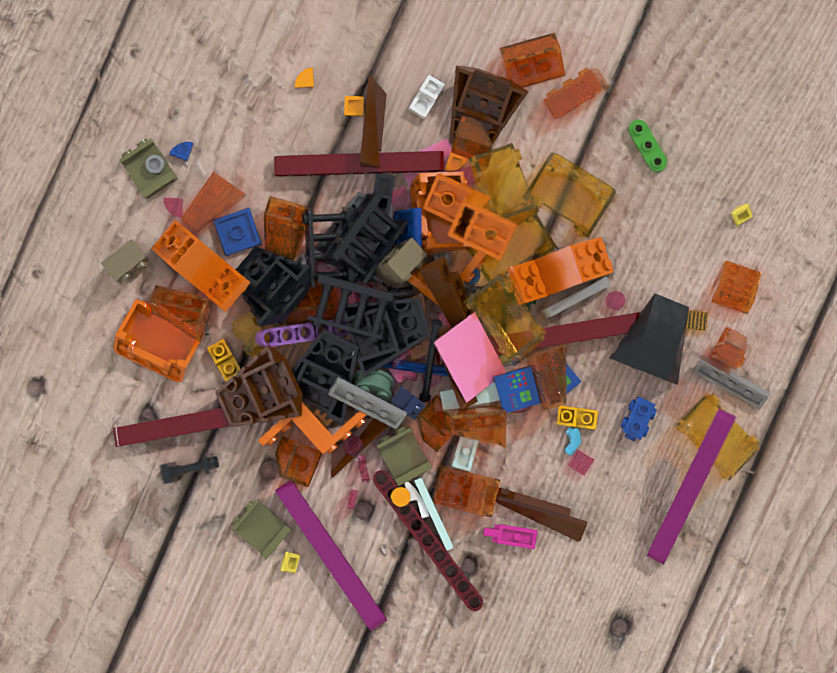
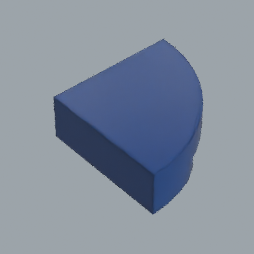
[169,142,194,161]

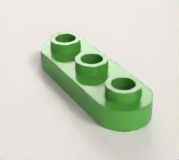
[628,119,667,172]

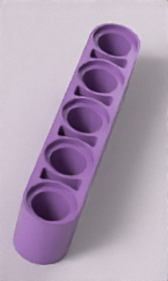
[255,319,349,347]

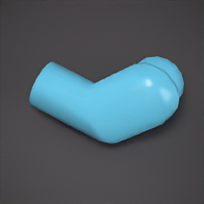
[564,427,581,456]

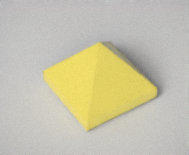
[731,203,753,226]
[281,552,300,573]

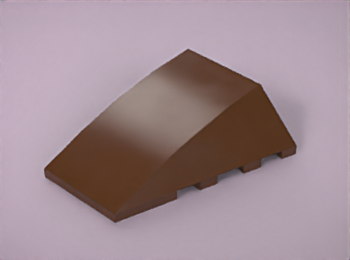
[449,65,528,156]
[215,345,302,427]

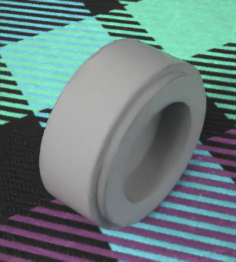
[145,155,165,174]

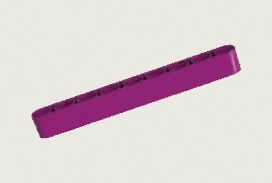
[647,408,737,565]
[275,479,388,631]

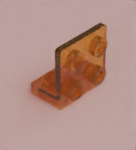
[711,261,761,314]

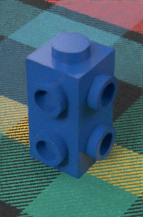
[620,397,657,442]

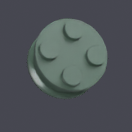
[352,368,394,403]

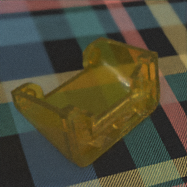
[469,143,541,235]
[523,152,616,238]
[466,203,557,290]
[464,274,546,366]
[672,393,760,481]

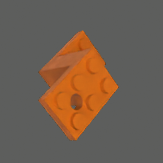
[422,173,518,261]
[151,220,251,312]
[507,237,614,305]
[258,401,367,454]

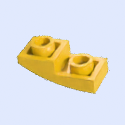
[207,339,241,382]
[557,405,599,430]

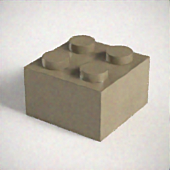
[374,238,427,287]
[101,239,150,284]

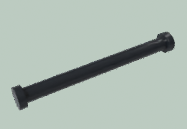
[419,319,443,402]

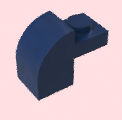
[391,386,426,420]

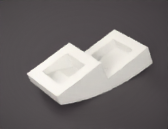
[408,75,445,120]
[405,481,429,518]

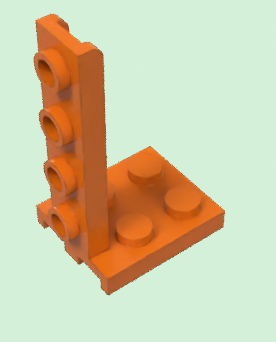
[407,236,496,306]

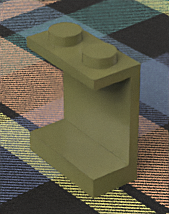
[119,139,178,200]
[376,425,432,486]
[231,500,292,559]

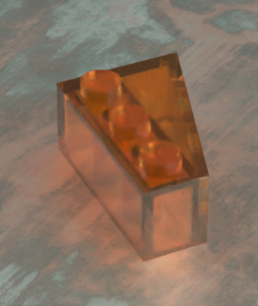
[181,172,247,232]

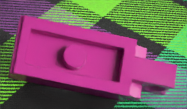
[483,524,538,549]

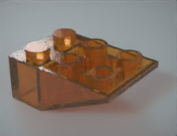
[264,196,310,260]
[432,465,500,517]

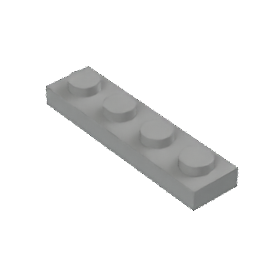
[693,355,770,410]
[328,377,407,429]

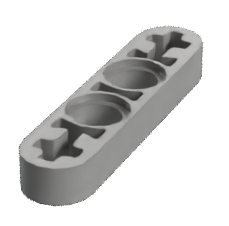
[541,277,611,320]

